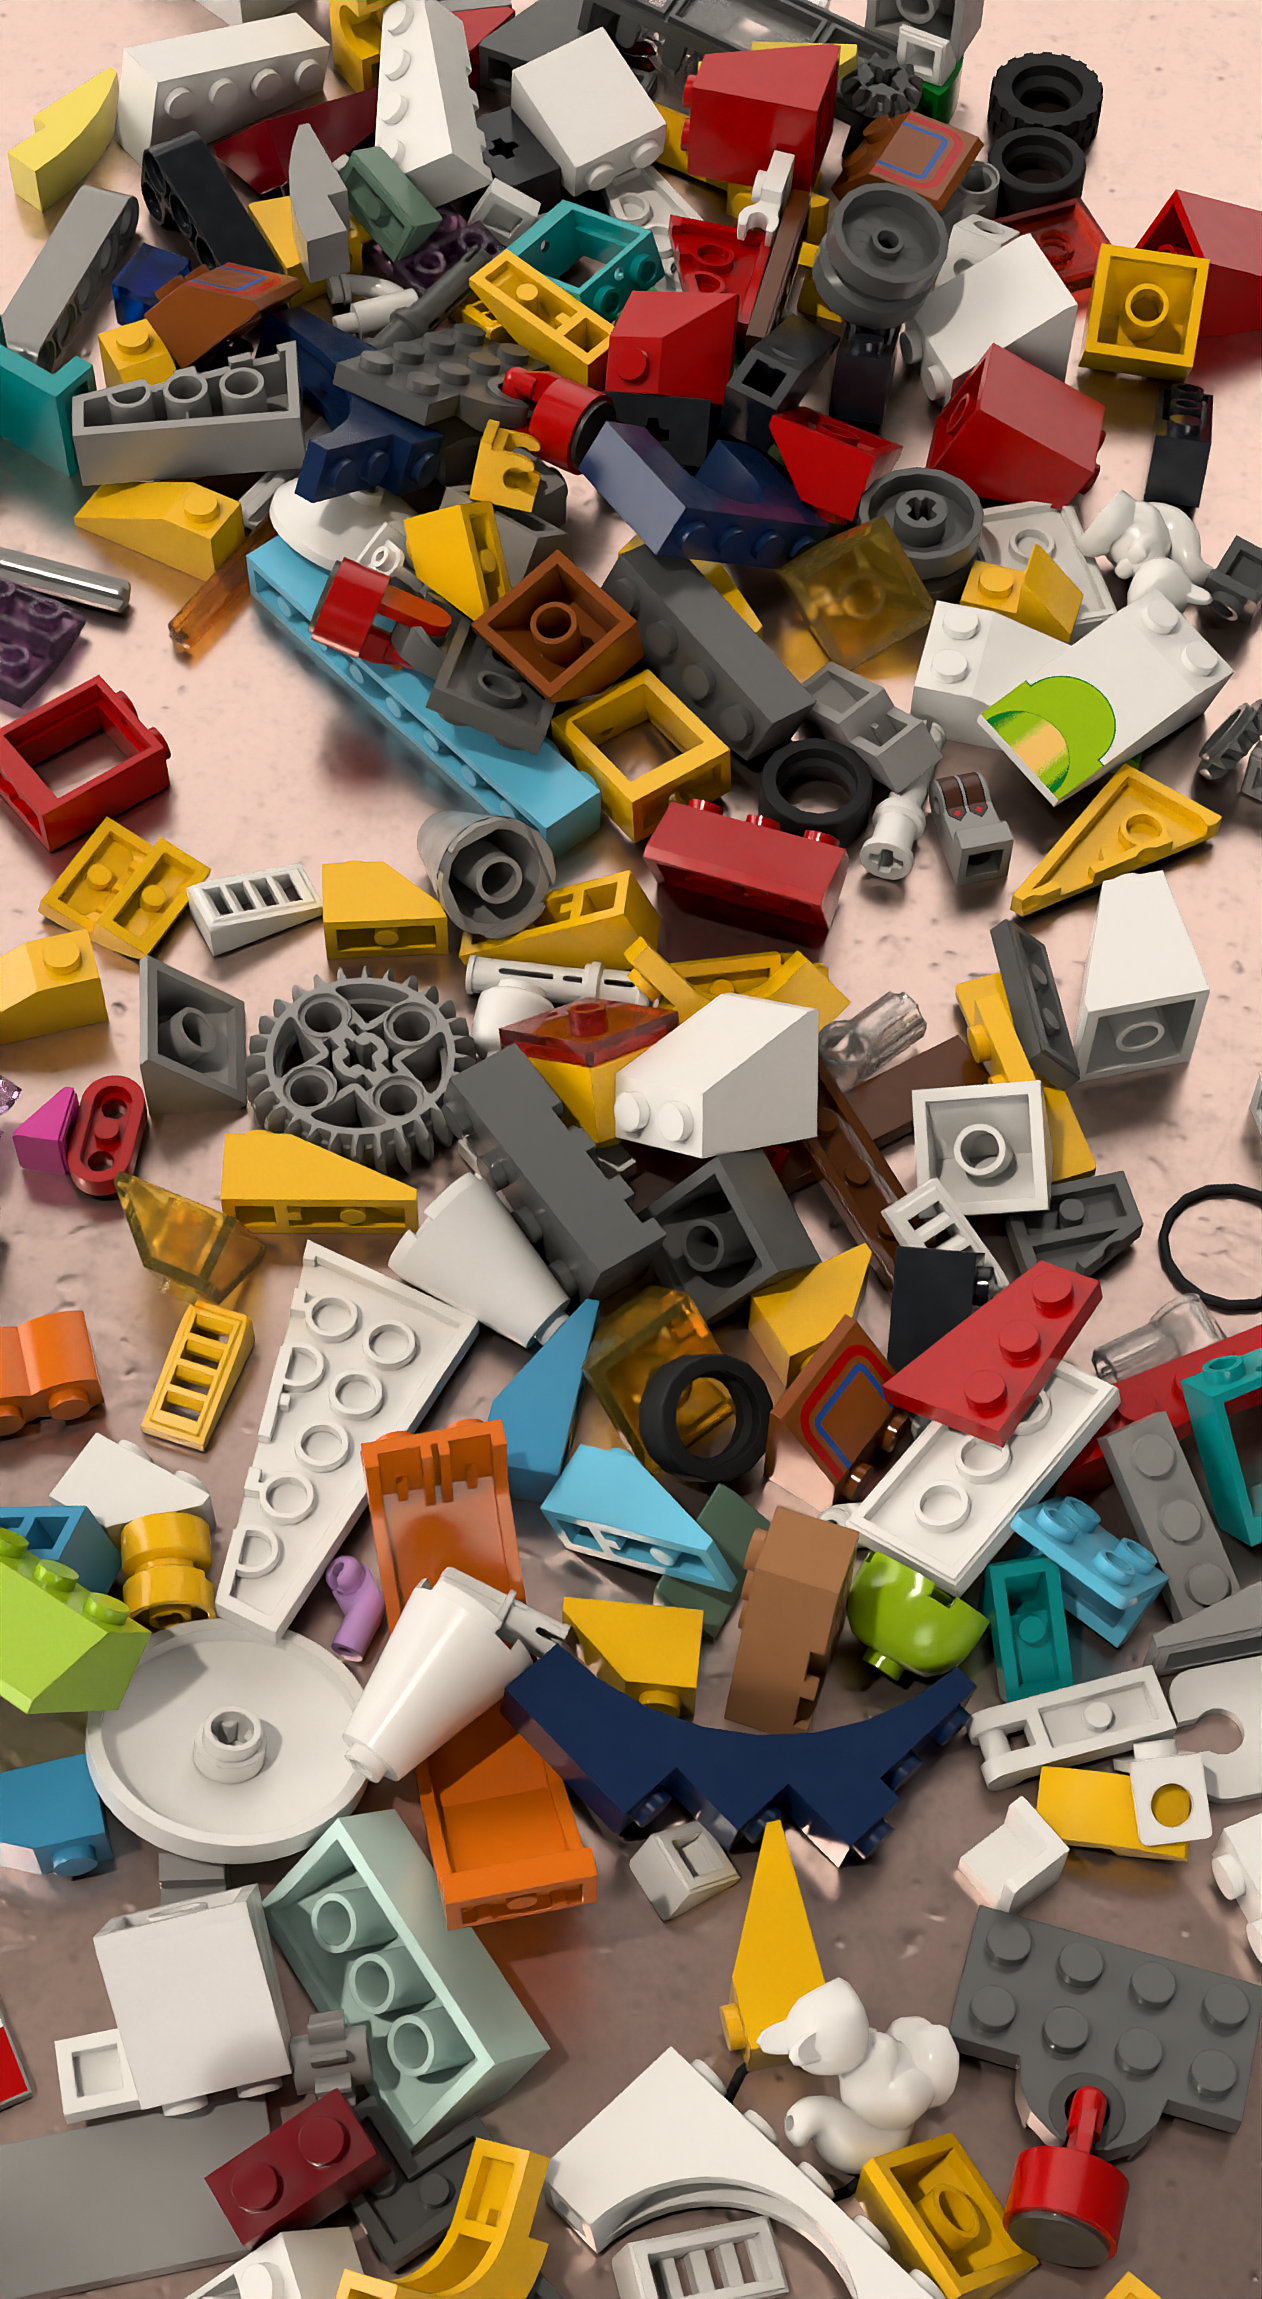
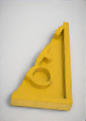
[1010,763,1222,917]

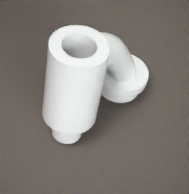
[324,273,419,341]

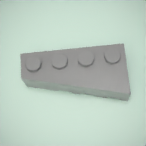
[72,340,306,486]

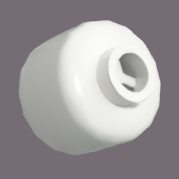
[469,979,557,1059]

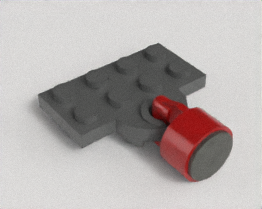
[333,323,616,475]
[307,557,557,755]
[948,1905,1262,2267]

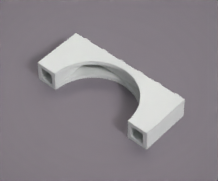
[542,2046,946,2299]

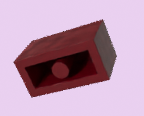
[204,2088,393,2252]

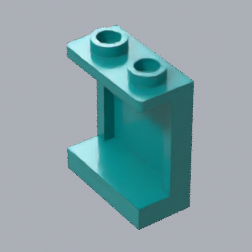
[0,315,97,478]

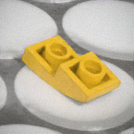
[1036,1766,1192,1862]

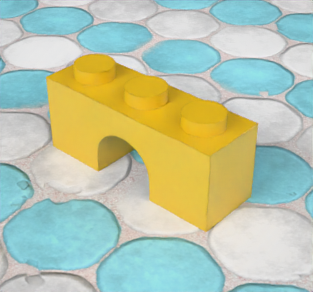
[328,0,399,93]

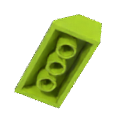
[0,1527,152,1714]

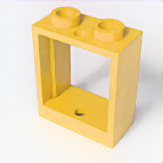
[551,669,731,843]

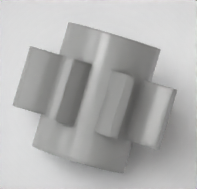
[290,2009,374,2106]

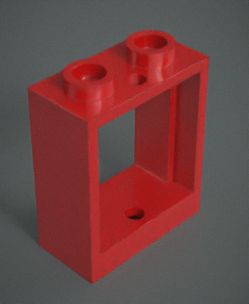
[0,675,171,853]

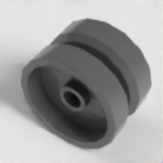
[812,183,949,329]
[853,467,984,614]

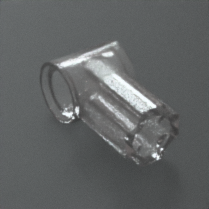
[818,991,927,1093]
[1091,1293,1228,1384]

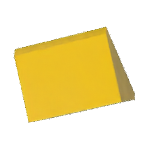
[854,2132,1039,2299]

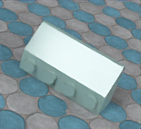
[262,1809,551,2153]

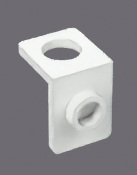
[934,214,1020,290]
[1113,1739,1212,1846]

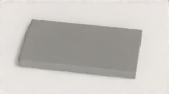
[0,2094,271,2299]

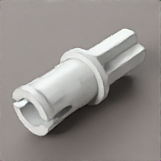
[438,1567,571,1659]

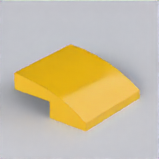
[38,816,212,960]

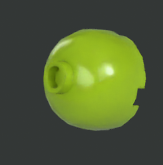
[846,1550,990,1681]

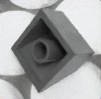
[636,1148,822,1334]

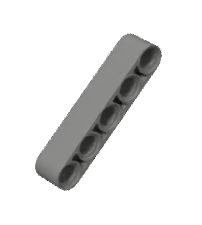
[1,185,139,374]

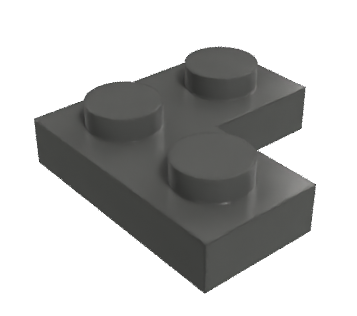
[347,2094,495,2274]

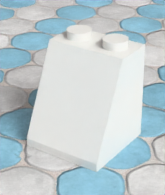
[511,26,667,197]
[899,233,1078,410]
[1073,870,1210,1082]
[614,993,819,1159]
[93,1883,293,2116]

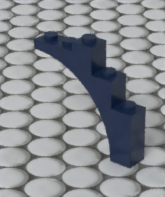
[255,307,444,503]
[500,1643,977,1868]

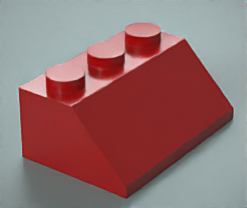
[643,799,850,931]

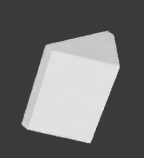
[912,1080,1053,1219]

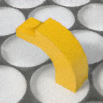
[623,936,851,1033]
[335,2137,550,2299]

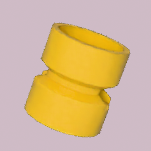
[120,1512,216,1635]

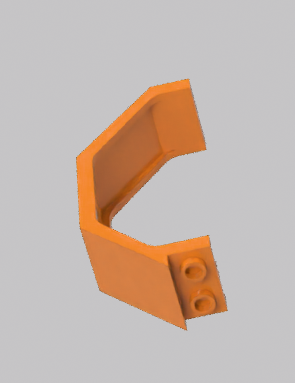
[360,1419,598,1931]

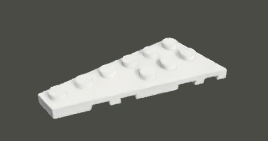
[215,1240,479,1646]

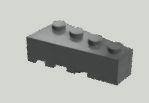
[601,544,817,761]
[442,1043,667,1308]

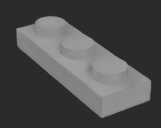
[1097,1411,1241,1624]

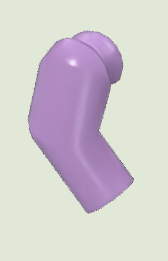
[325,1555,386,1662]

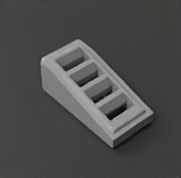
[1143,1581,1262,1677]

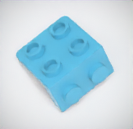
[1010,1495,1170,1648]

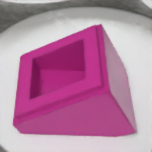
[12,1087,80,1175]

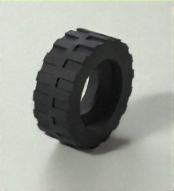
[987,52,1103,150]

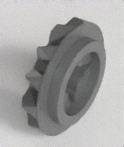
[840,52,923,119]
[1197,699,1262,780]

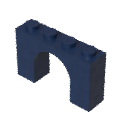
[578,421,831,573]

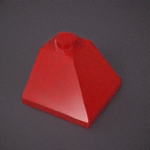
[605,291,740,407]
[769,406,904,525]

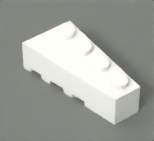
[375,0,493,208]
[114,12,330,167]

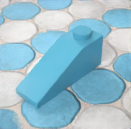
[540,1444,738,1592]

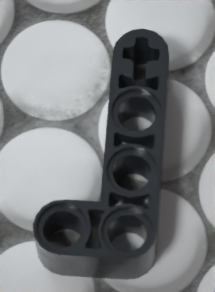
[141,130,291,306]

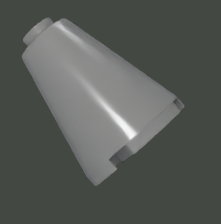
[417,810,556,939]

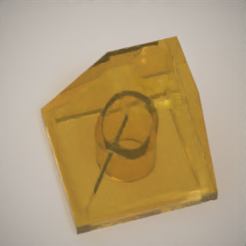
[775,515,935,671]
[114,1170,268,1307]
[581,1284,735,1476]

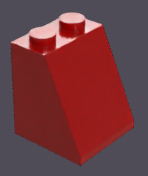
[680,44,841,196]
[1135,189,1262,339]
[925,343,1106,510]

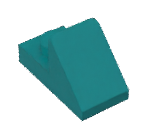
[977,1554,1074,1703]

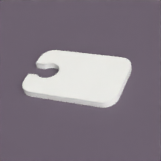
[1167,1655,1262,1804]

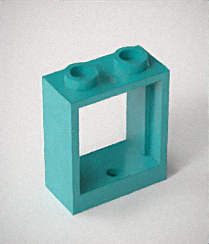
[501,199,666,323]
[1180,1347,1262,1547]

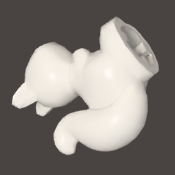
[1076,490,1214,619]
[756,1977,959,2174]

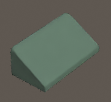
[340,146,442,266]
[653,1483,771,1642]

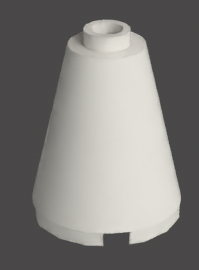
[388,1172,571,1348]
[342,1578,534,1783]

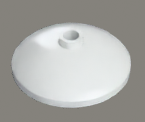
[269,477,419,571]

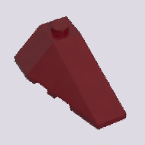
[213,87,378,197]

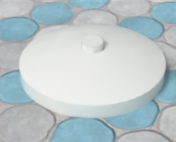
[85,1618,369,1864]

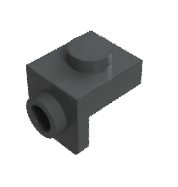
[1203,535,1262,625]

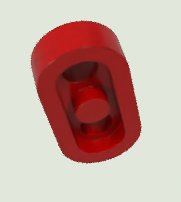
[67,1075,147,1196]

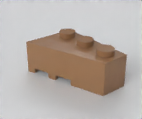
[724,1506,860,1734]

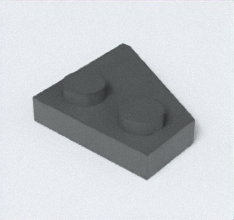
[1000,1171,1144,1277]

